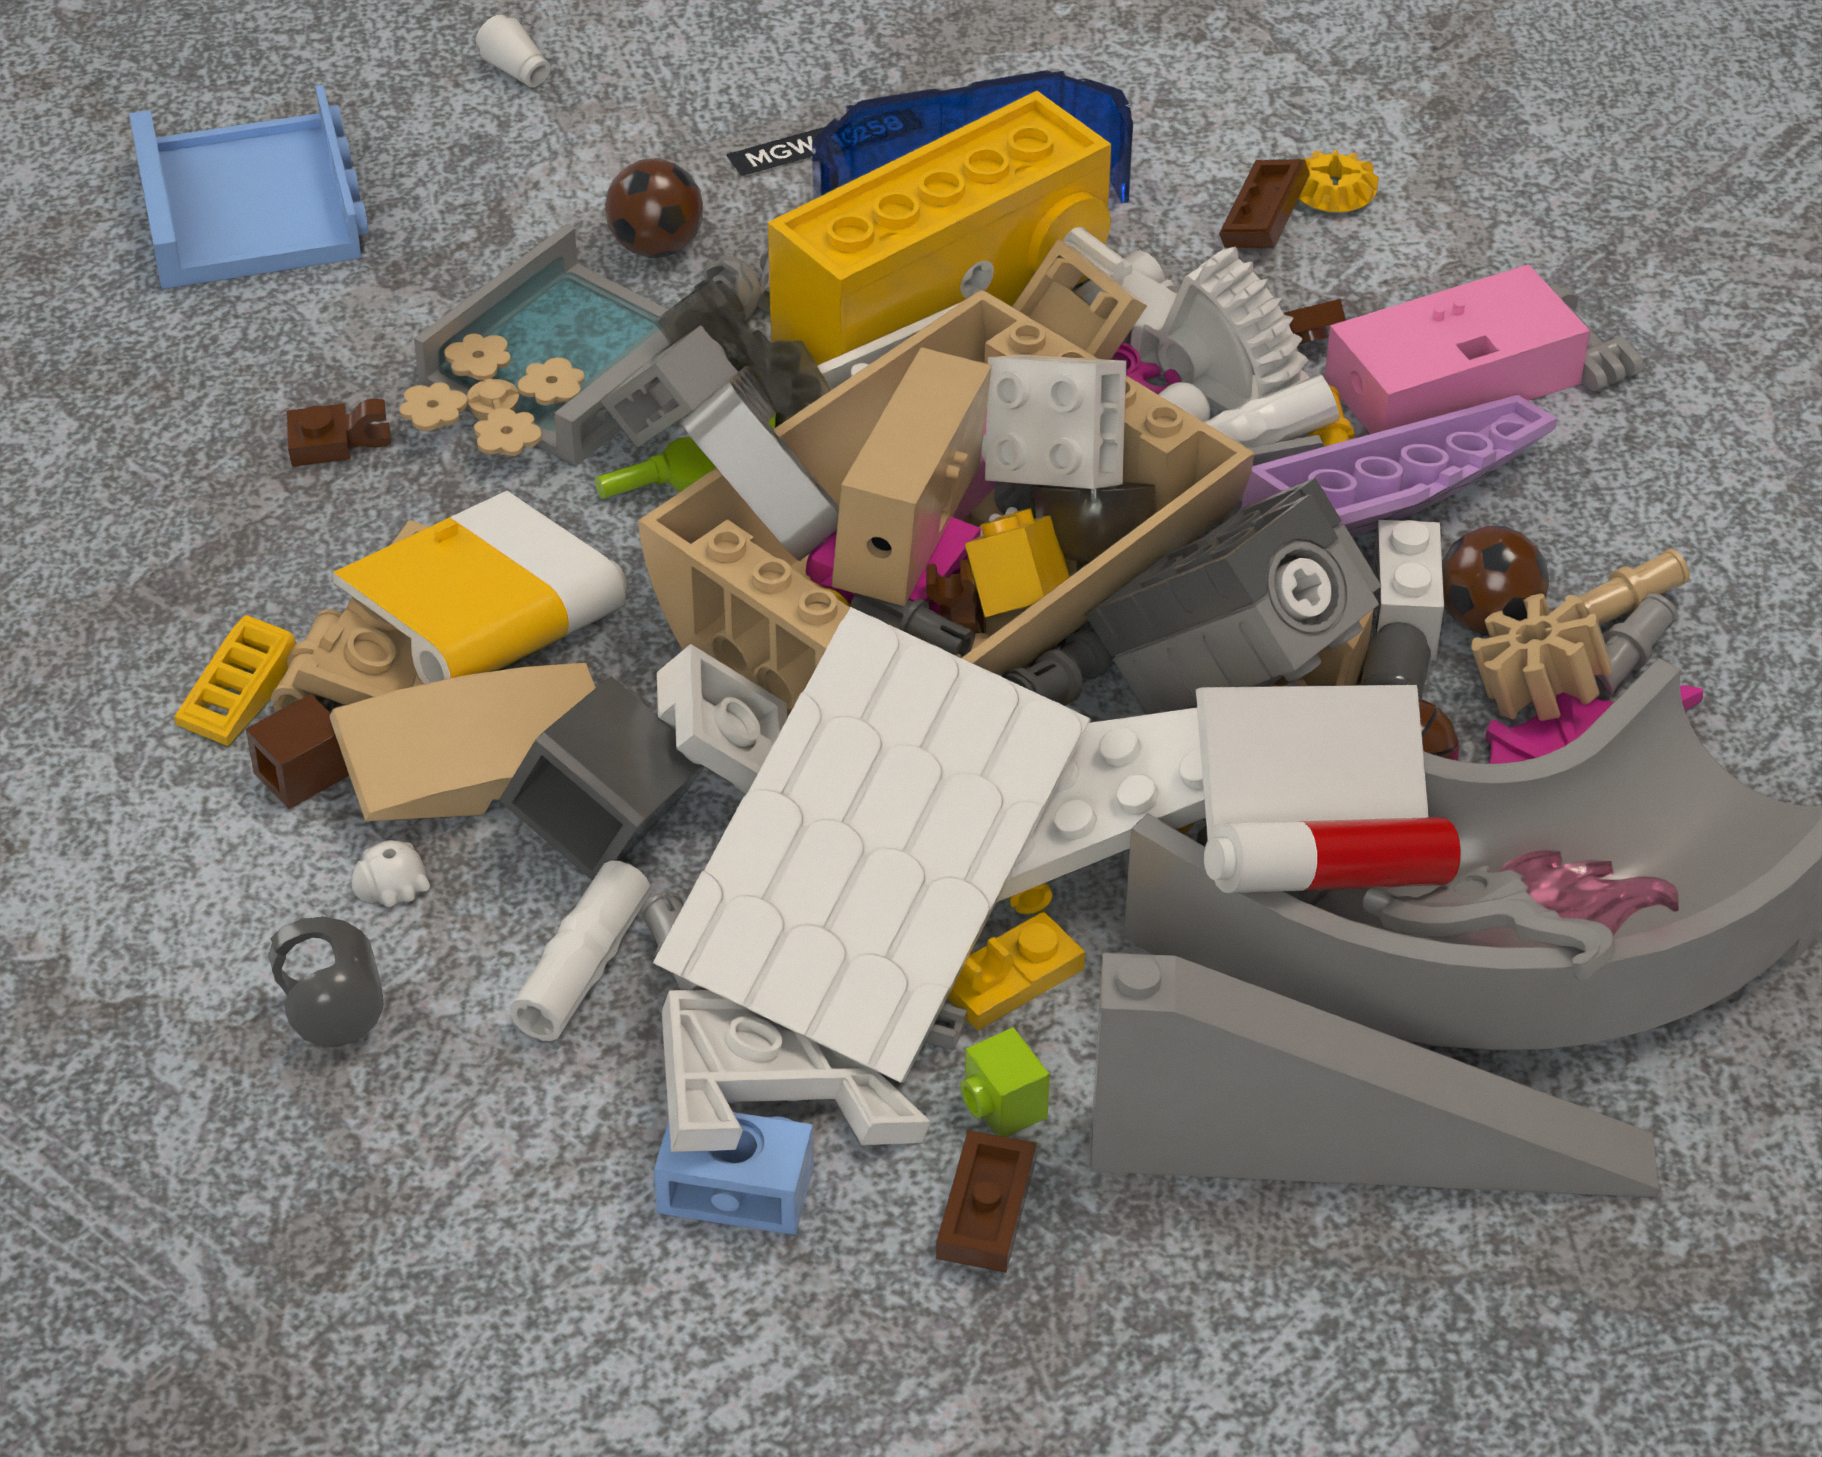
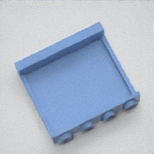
[129,85,368,289]

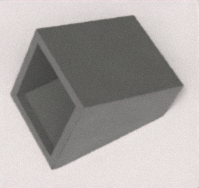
[499,676,705,881]

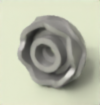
[698,255,760,328]

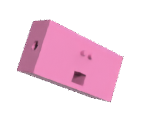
[1324,264,1590,434]

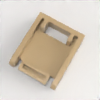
[1012,239,1148,360]

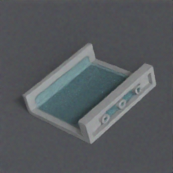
[414,224,725,467]

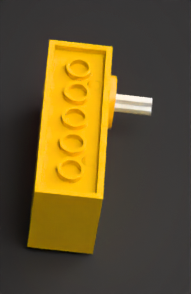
[768,91,1132,373]

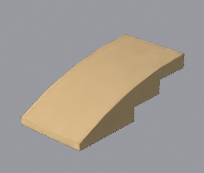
[329,663,596,821]

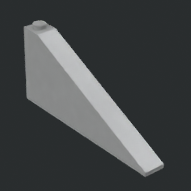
[1091,952,1659,1198]

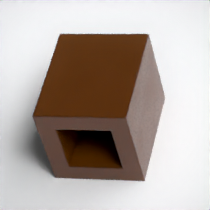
[246,694,350,809]

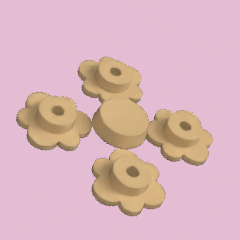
[399,334,585,456]

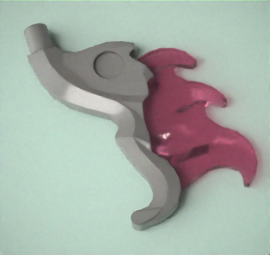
[1363,850,1680,980]

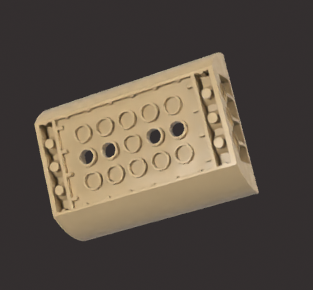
[638,289,1255,718]

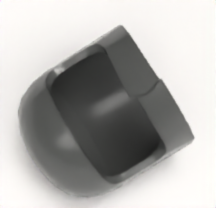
[268,916,384,1047]

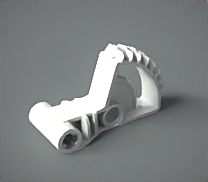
[1074,247,1310,412]

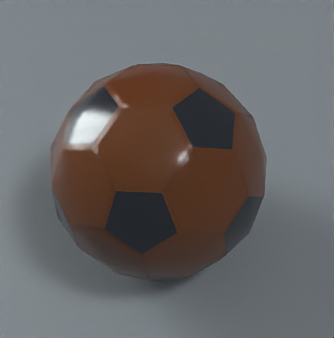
[605,158,703,258]
[1442,526,1550,635]

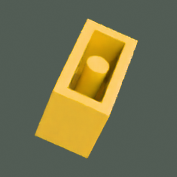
[965,508,1069,617]

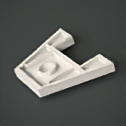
[662,990,931,1152]

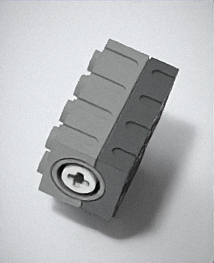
[1085,478,1381,715]

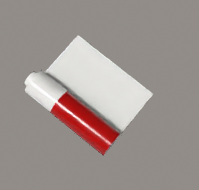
[1196,685,1461,893]

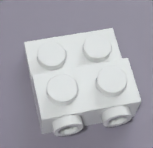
[657,644,787,793]

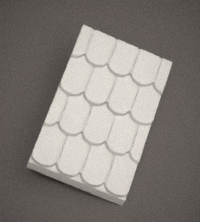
[653,607,1091,1083]

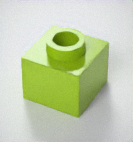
[960,1027,1050,1137]

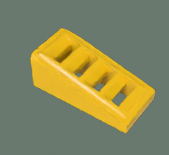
[174,615,296,746]

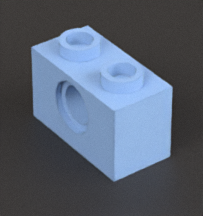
[654,1112,814,1235]

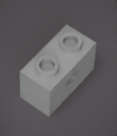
[601,325,738,448]

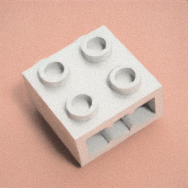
[982,355,1126,489]

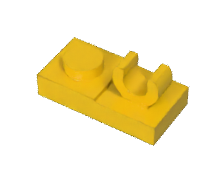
[947,911,1085,1031]

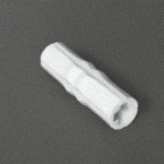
[1205,374,1340,448]
[509,861,651,1041]

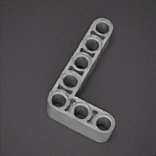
[682,366,839,561]

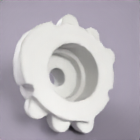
[351,840,430,907]

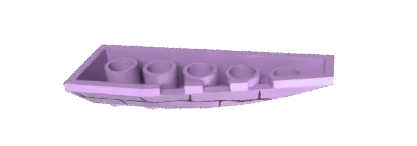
[1241,395,1557,537]

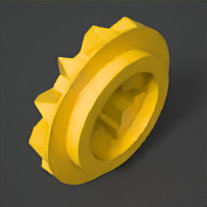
[1298,148,1379,212]

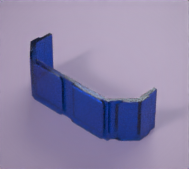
[812,70,1134,203]

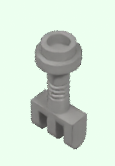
[1549,284,1644,391]

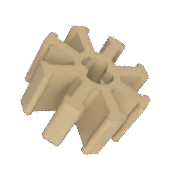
[1472,593,1612,721]

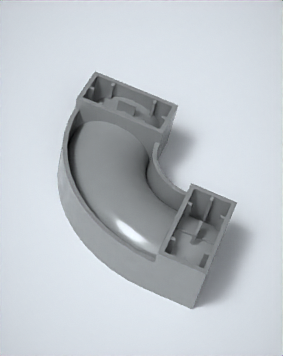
[1124,658,1822,1050]

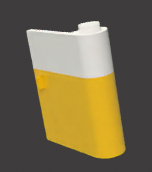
[333,491,627,684]

